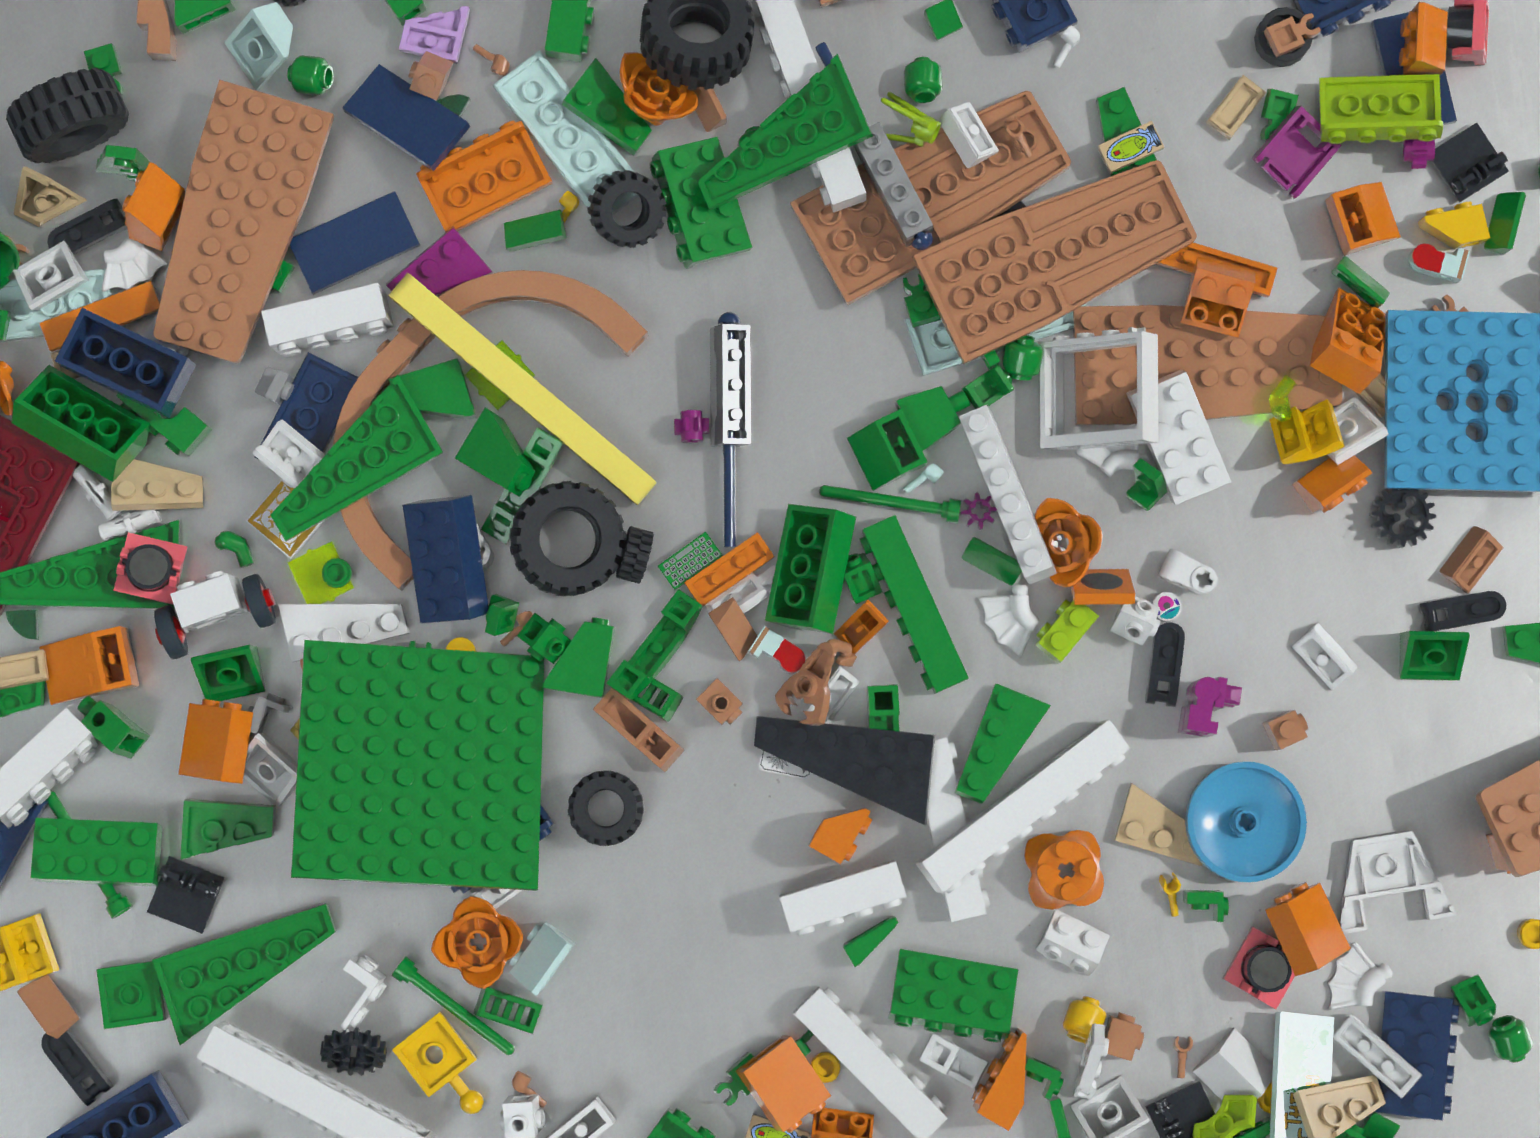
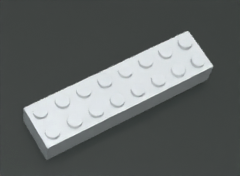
[197,1021,436,1138]

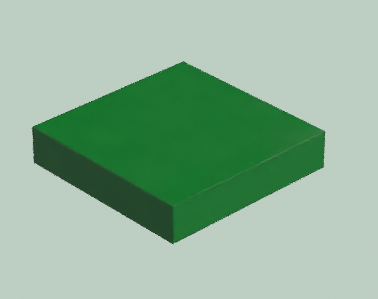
[96,961,166,1029]

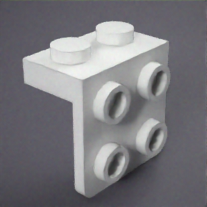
[340,955,387,1030]

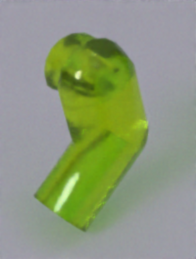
[1269,375,1296,422]

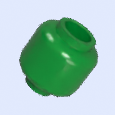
[287,55,334,95]
[904,57,943,103]
[1003,335,1043,380]
[1488,1015,1533,1063]

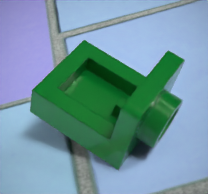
[961,365,1014,409]

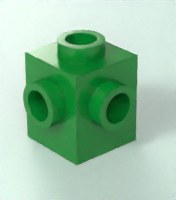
[517,613,571,664]

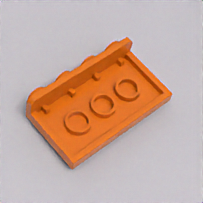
[416,120,553,232]

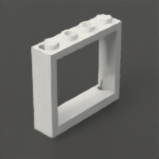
[1040,327,1159,451]

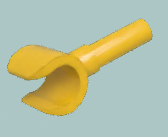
[559,191,580,224]
[1159,872,1181,917]

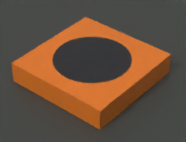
[1070,569,1135,605]

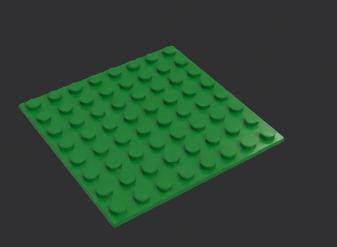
[291,640,544,891]

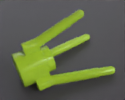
[881,92,941,147]

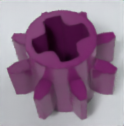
[1403,139,1435,169]
[674,410,710,443]
[960,492,997,530]

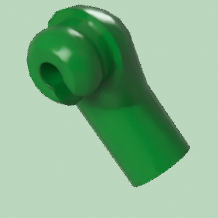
[214,531,254,568]

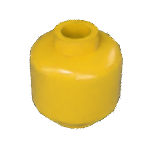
[1063,996,1106,1044]

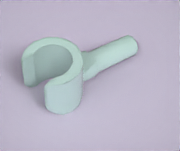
[903,464,944,493]

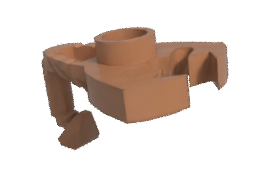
[775,639,857,726]

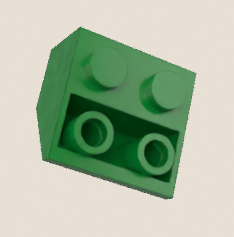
[847,409,928,491]

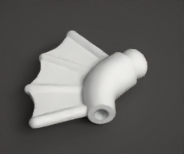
[102,235,168,292]
[1076,424,1149,477]
[979,584,1040,657]
[1327,942,1393,1010]

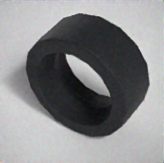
[1254,7,1313,67]

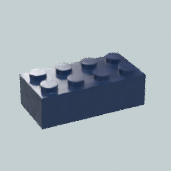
[55,308,196,418]
[402,495,489,623]
[46,1070,189,1138]

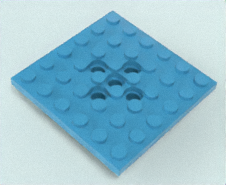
[1384,310,1540,492]

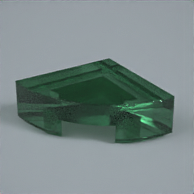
[437,94,471,117]
[6,610,39,640]

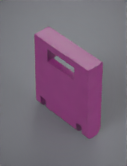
[1252,106,1342,199]

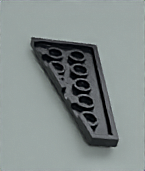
[754,716,935,825]

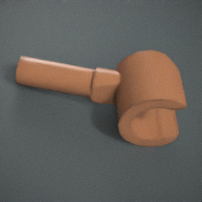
[473,44,510,76]
[1004,116,1033,158]
[500,611,533,647]
[1173,1036,1193,1078]
[512,1071,547,1108]

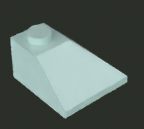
[224,2,293,90]

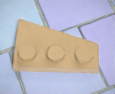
[111,459,203,511]
[1114,783,1202,866]
[1293,1075,1386,1138]

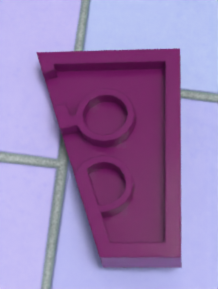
[386,226,492,295]

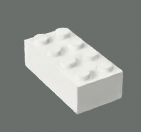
[261,283,394,357]
[1126,370,1231,505]
[0,708,98,829]
[779,860,907,936]

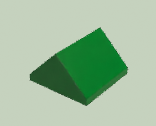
[1399,631,1470,680]
[191,644,266,701]

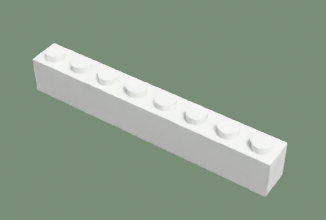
[749,0,866,213]
[915,719,1130,894]

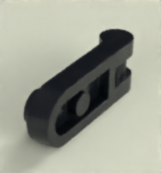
[47,198,127,255]
[1420,591,1506,631]
[1145,622,1185,707]
[41,1030,113,1106]

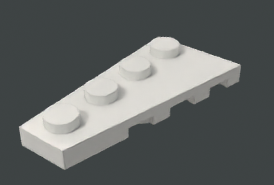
[278,604,409,662]

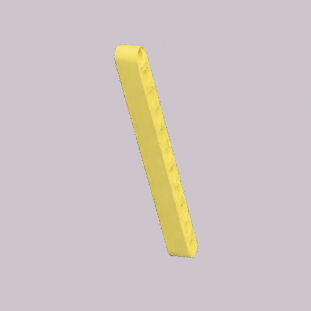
[388,273,657,505]

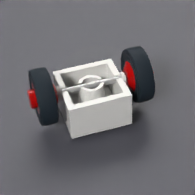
[154,571,276,659]

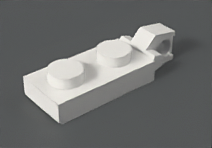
[705,565,776,613]
[1073,1023,1109,1100]

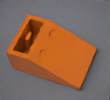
[1310,288,1385,394]
[39,626,139,705]
[971,1027,1027,1131]

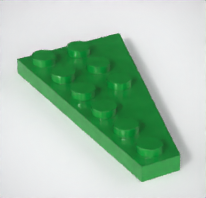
[698,54,873,210]
[271,375,443,542]
[0,520,180,609]
[152,903,336,1045]

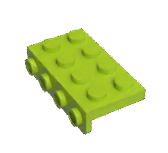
[1319,74,1443,144]

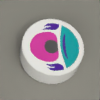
[1152,592,1182,622]

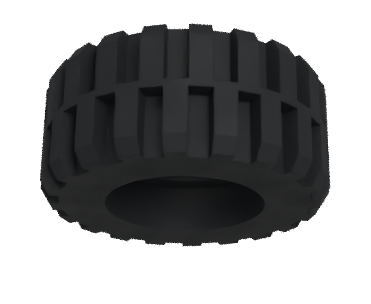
[639,0,755,90]
[6,68,129,163]
[509,481,626,596]

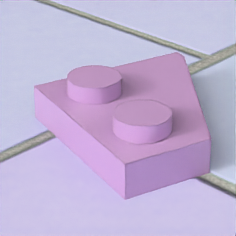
[399,6,470,64]

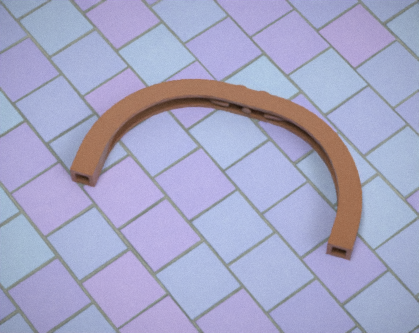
[333,270,649,591]

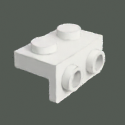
[252,420,325,488]
[1036,909,1110,976]

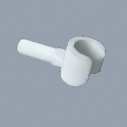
[1053,26,1080,68]

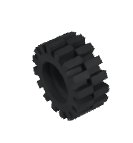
[616,526,654,584]

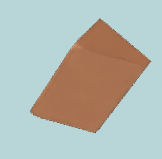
[690,87,727,132]
[1439,526,1504,594]
[708,597,758,661]
[17,975,80,1039]

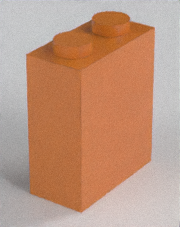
[178,699,253,784]
[1265,882,1351,976]
[736,1035,831,1133]

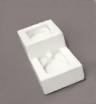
[920,1033,989,1089]

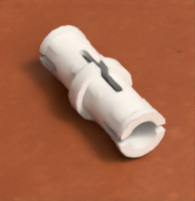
[73,465,123,521]
[98,509,162,542]

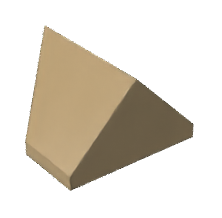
[14,166,87,227]

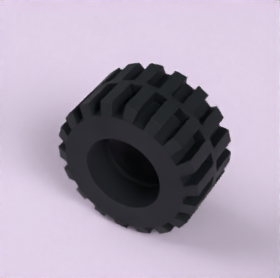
[587,170,667,248]
[567,771,644,846]

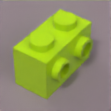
[1035,599,1099,664]

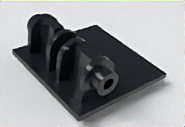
[1432,123,1509,203]
[147,856,225,934]
[1145,1081,1215,1138]

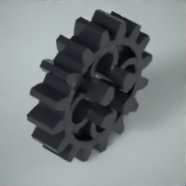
[1369,489,1436,548]
[320,1027,387,1076]

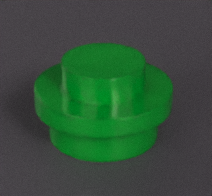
[322,558,352,588]

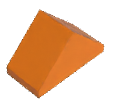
[834,600,889,654]

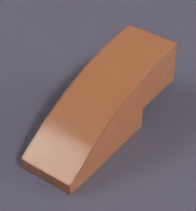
[137,0,176,61]
[593,688,684,772]

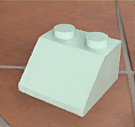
[509,922,576,996]

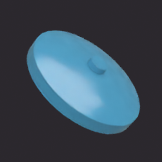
[1185,762,1307,882]

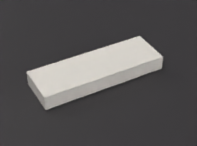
[1333,1014,1422,1098]

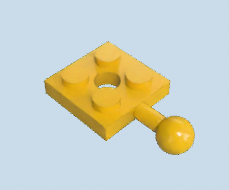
[392,1011,484,1114]

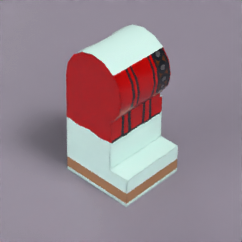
[1408,243,1470,283]
[748,626,806,674]

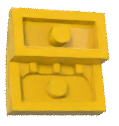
[1270,399,1345,464]
[0,914,59,991]

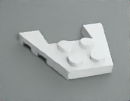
[1339,831,1456,934]

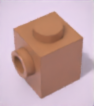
[408,51,453,100]
[696,678,743,725]
[1262,710,1308,750]
[1105,1012,1144,1061]

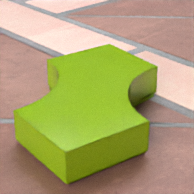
[1193,1095,1257,1138]

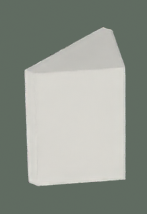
[13,241,89,310]
[243,733,297,808]
[1193,1028,1273,1100]
[1070,1076,1150,1138]

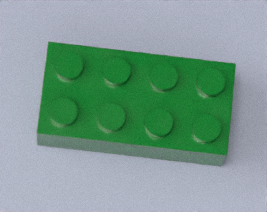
[11,365,150,482]
[765,504,856,634]
[30,818,163,886]

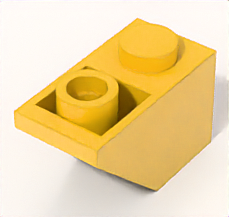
[1418,201,1490,250]

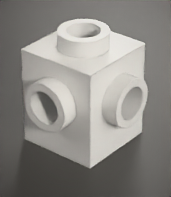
[1110,596,1161,646]
[500,1094,545,1138]

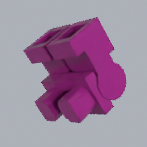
[1178,677,1242,737]

